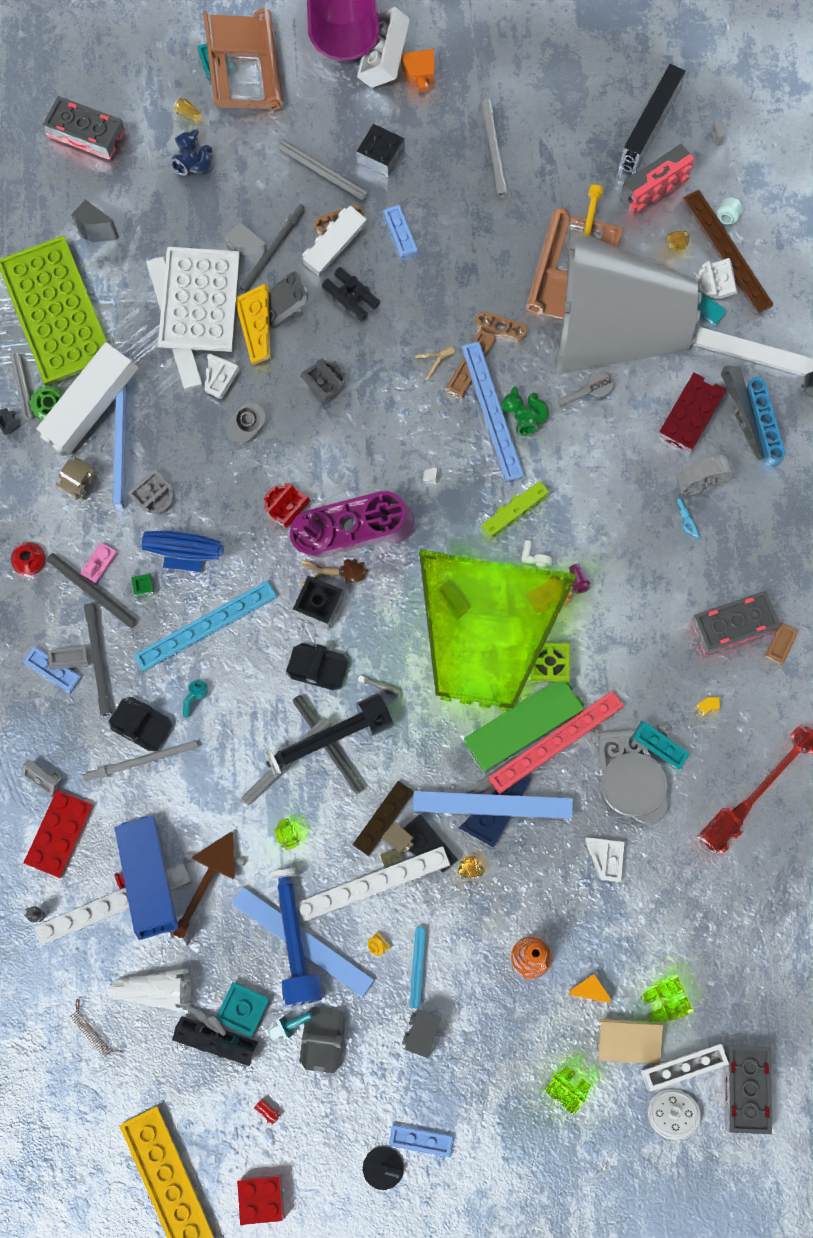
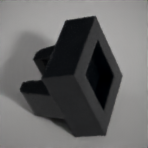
[0,408,21,435]

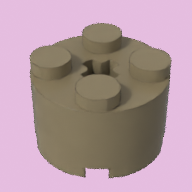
[55,456,97,500]

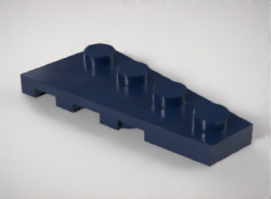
[458,776,531,849]

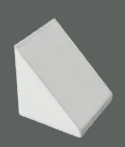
[423,468,437,483]

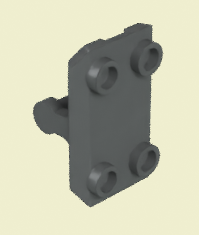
[269,271,308,325]
[299,1007,346,1073]

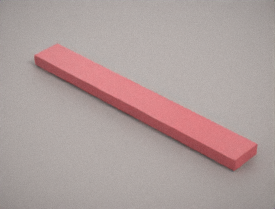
[488,691,624,795]

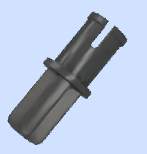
[24,906,45,923]

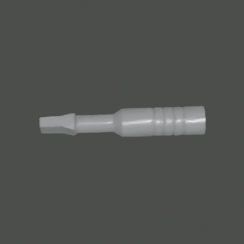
[358,675,401,696]

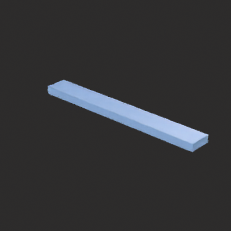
[461,341,524,483]
[113,383,127,510]
[413,791,573,819]
[231,887,374,997]

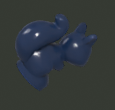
[170,129,213,176]

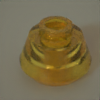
[666,230,690,251]
[457,856,485,878]

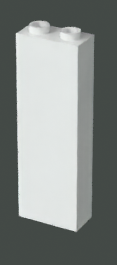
[36,342,138,455]

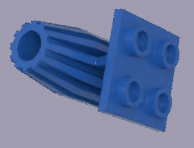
[142,530,224,573]

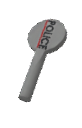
[557,372,613,407]

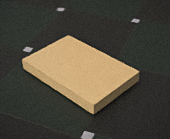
[598,1019,663,1064]

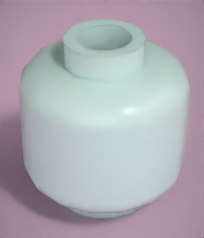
[717,197,743,225]

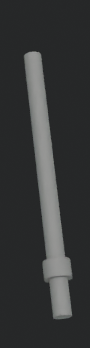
[82,740,198,782]

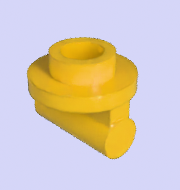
[367,932,391,956]

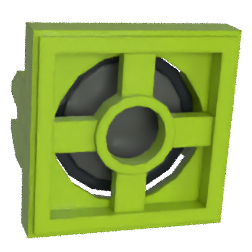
[530,642,570,683]

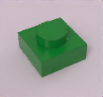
[131,574,154,597]

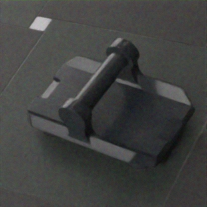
[286,643,349,690]
[108,697,173,751]

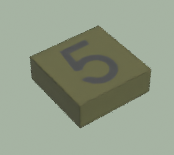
[380,849,403,868]

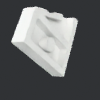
[205,353,240,399]
[585,838,624,883]

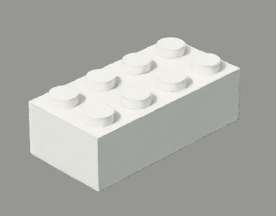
[357,7,410,88]

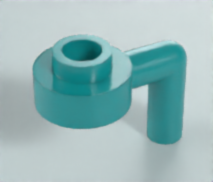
[182,680,208,718]

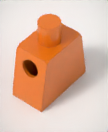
[401,49,434,93]

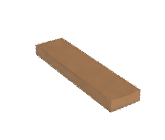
[446,329,496,399]

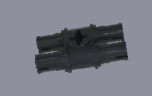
[322,267,380,322]

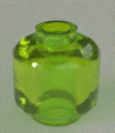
[273,819,302,850]

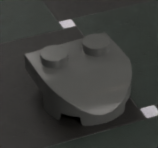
[300,358,346,402]

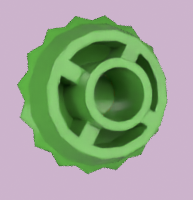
[29,385,63,420]

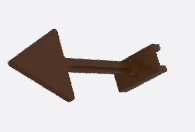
[167,832,235,946]

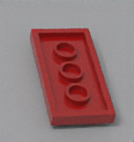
[23,790,94,879]

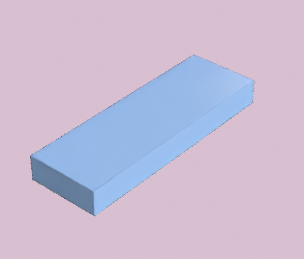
[383,205,418,259]
[23,646,82,694]
[388,1124,453,1157]

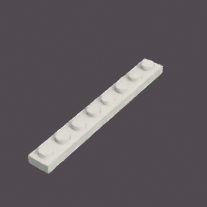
[296,846,450,923]
[34,863,192,946]

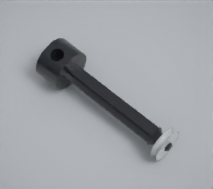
[263,693,393,777]

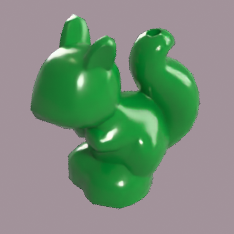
[501,386,549,436]

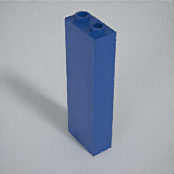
[114,815,179,940]

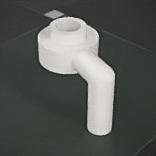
[521,540,553,570]

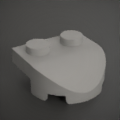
[126,468,173,513]

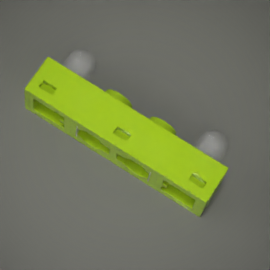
[478,478,549,542]

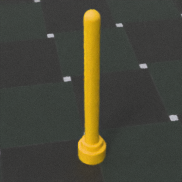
[583,184,604,236]

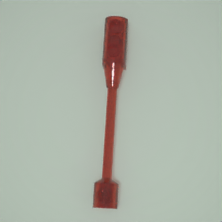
[697,725,813,854]

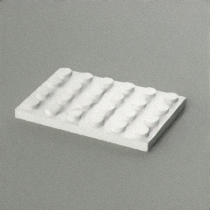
[158,247,240,352]

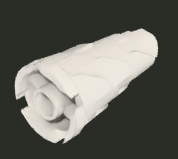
[109,969,191,1011]

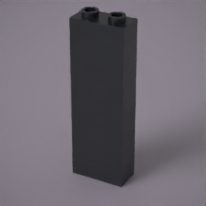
[619,64,686,173]

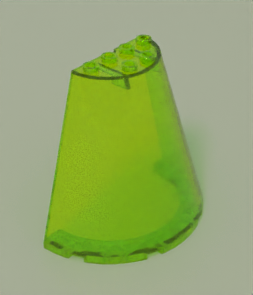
[419,549,576,712]

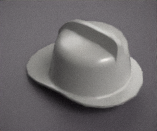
[226,402,265,443]

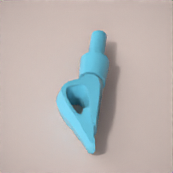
[677,498,700,539]

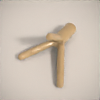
[415,346,455,380]
[300,560,339,586]

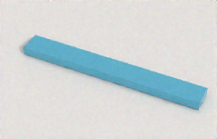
[134,580,278,672]

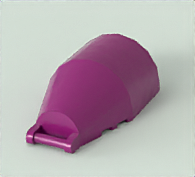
[307,0,379,61]

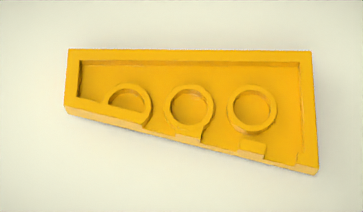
[236,284,270,365]

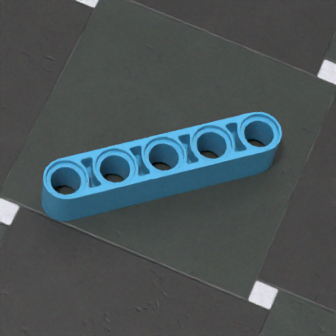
[746,376,785,467]

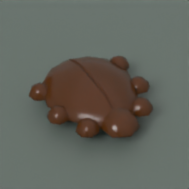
[340,559,368,583]

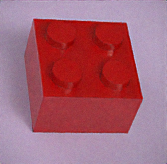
[237,1175,284,1225]

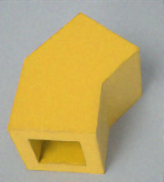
[696,697,720,716]

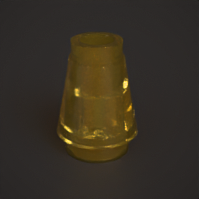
[174,98,201,122]

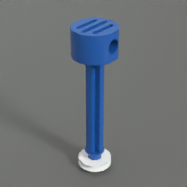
[268,868,322,1007]

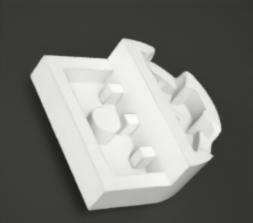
[696,258,738,300]

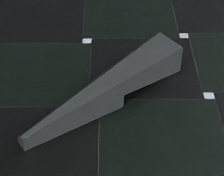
[721,365,764,461]

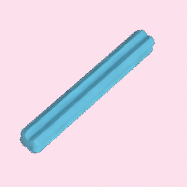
[409,927,426,1009]

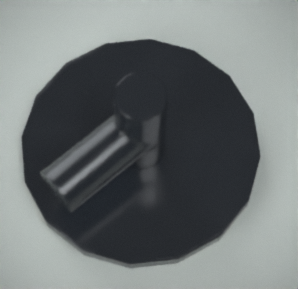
[362,1146,404,1190]

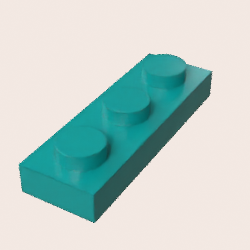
[631,721,690,770]

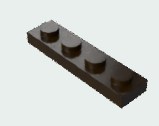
[352,781,414,857]

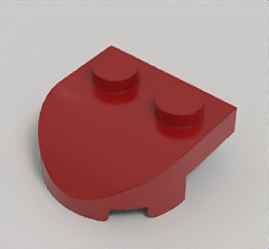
[264,483,311,528]

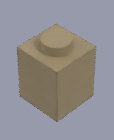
[382,822,414,854]

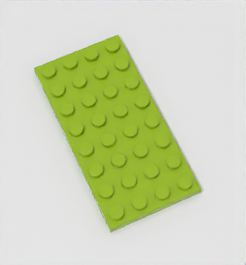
[0,235,107,386]

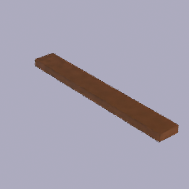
[683,190,773,314]

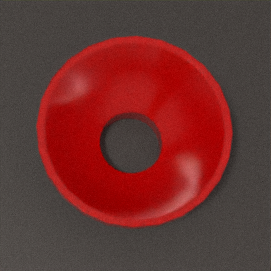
[11,542,46,576]

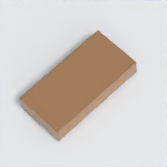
[764,622,798,665]

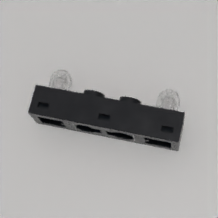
[172,1016,258,1071]

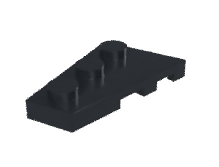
[403,814,458,873]

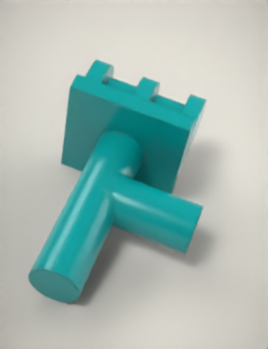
[269,1011,313,1040]

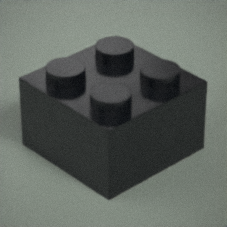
[356,124,405,177]
[292,576,344,630]

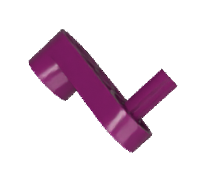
[290,491,415,558]

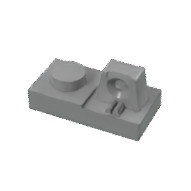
[21,760,62,797]

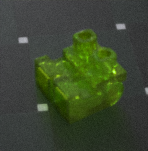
[640,974,693,1023]
[541,1066,591,1115]

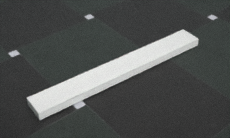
[146,257,202,391]
[694,327,813,376]

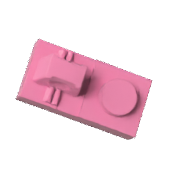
[80,542,118,584]

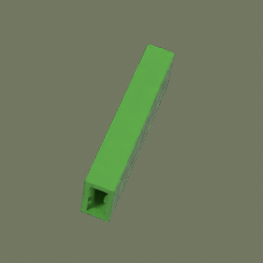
[463,682,584,774]

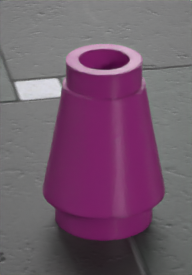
[569,564,590,594]

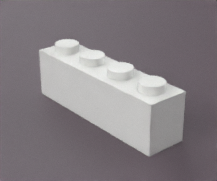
[302,205,367,277]
[640,1044,729,1091]

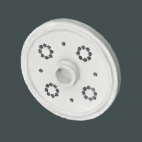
[648,1090,700,1140]

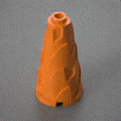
[511,937,551,979]

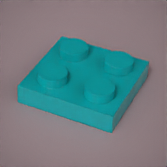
[216,982,270,1037]

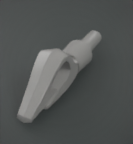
[187,1005,226,1036]

